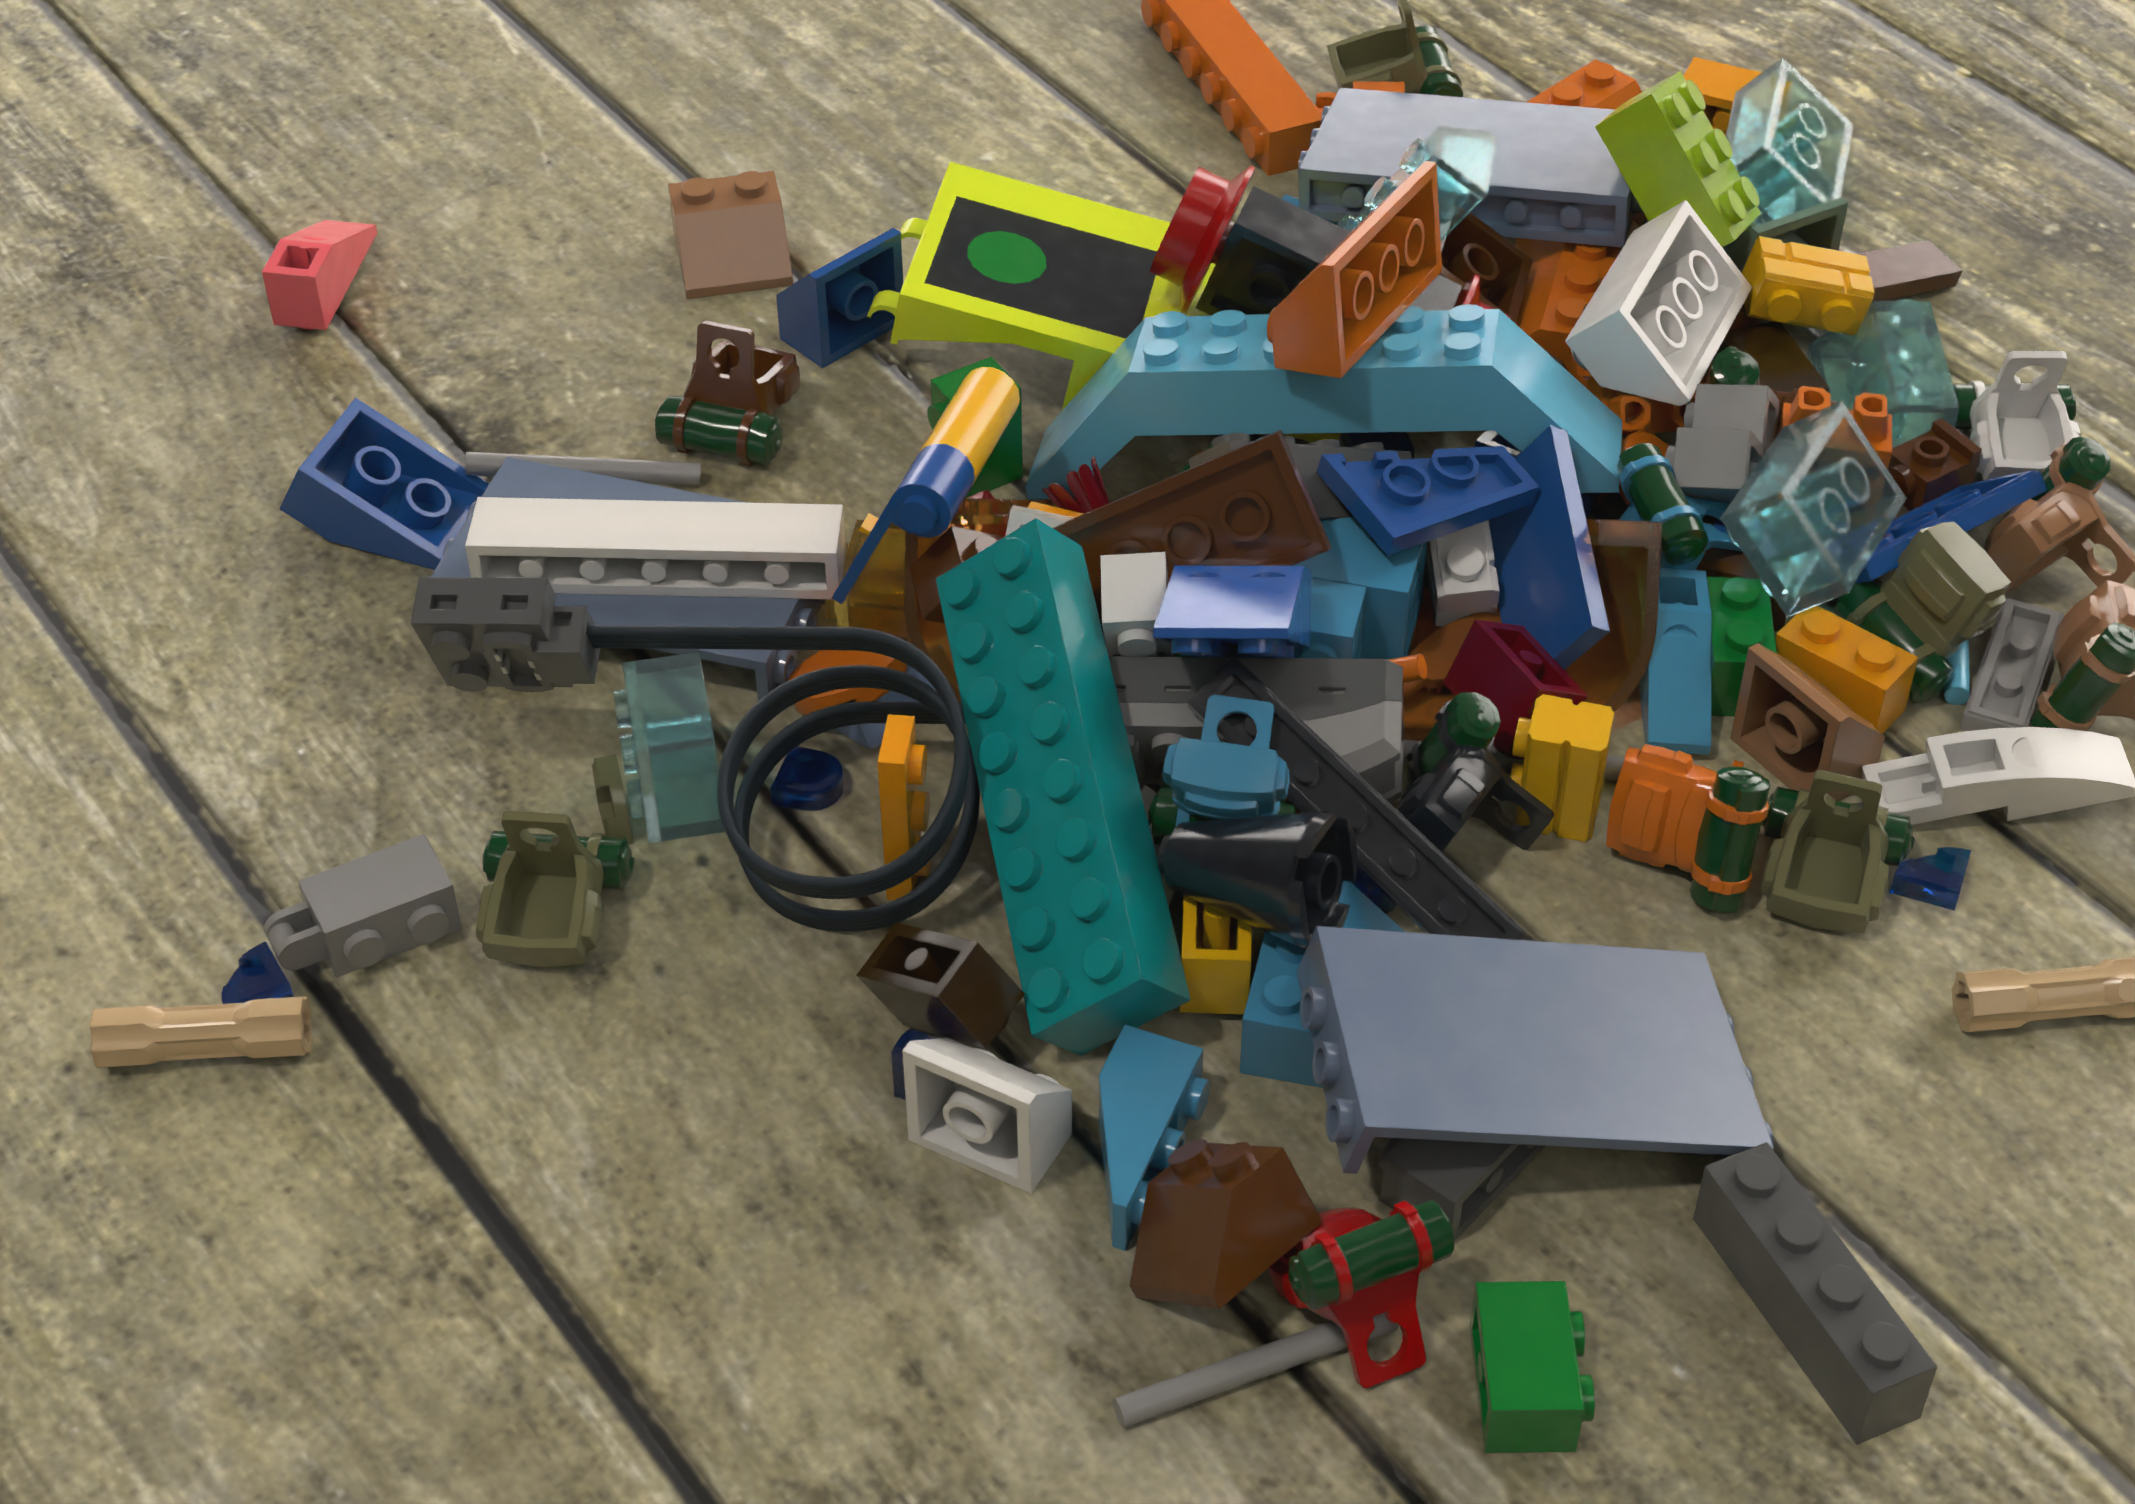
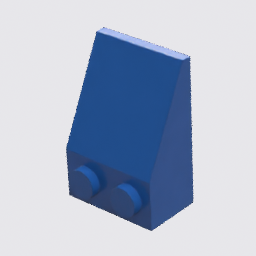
[279,397,489,570]

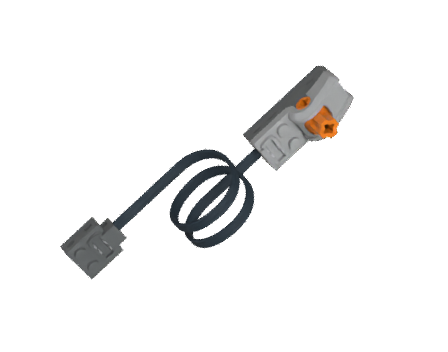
[411,577,1404,932]

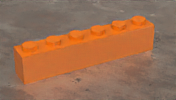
[1141,0,1322,176]

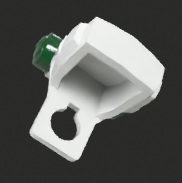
[1942,351,2081,480]

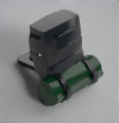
[1397,692,1555,853]

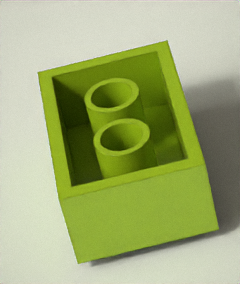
[1594,71,1761,247]

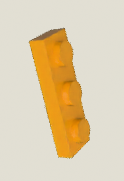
[877,714,931,901]

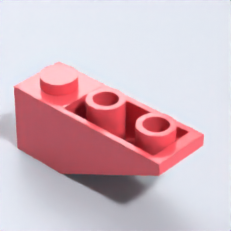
[262,220,377,330]

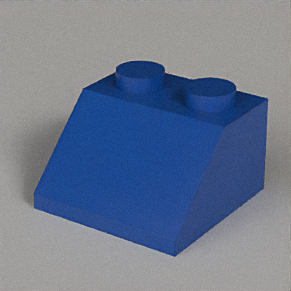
[776,228,903,369]

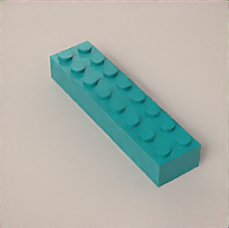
[936,518,1191,1056]

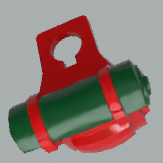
[1269,1200,1454,1388]

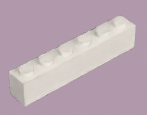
[465,497,846,599]

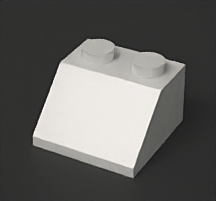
[902,1038,1072,1194]

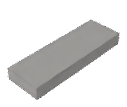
[1959,597,2065,731]

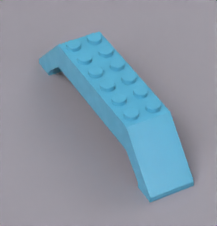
[1025,304,1622,499]

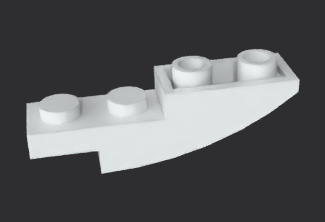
[1862,727,2135,825]

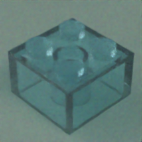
[613,652,725,843]

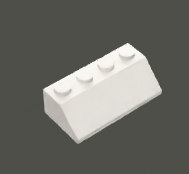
[1565,200,1752,406]

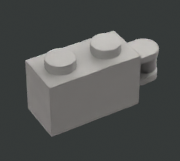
[264,834,462,978]

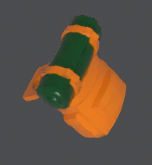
[1606,744,1771,913]

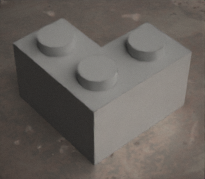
[1665,384,1780,511]

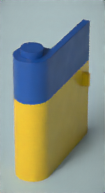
[832,367,1020,604]

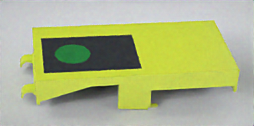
[867,162,1341,442]

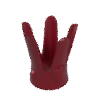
[1042,456,1111,514]

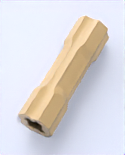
[1951,956,2135,1032]
[90,996,313,1068]

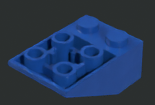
[1153,566,1312,658]

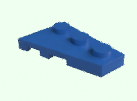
[1316,446,1540,556]

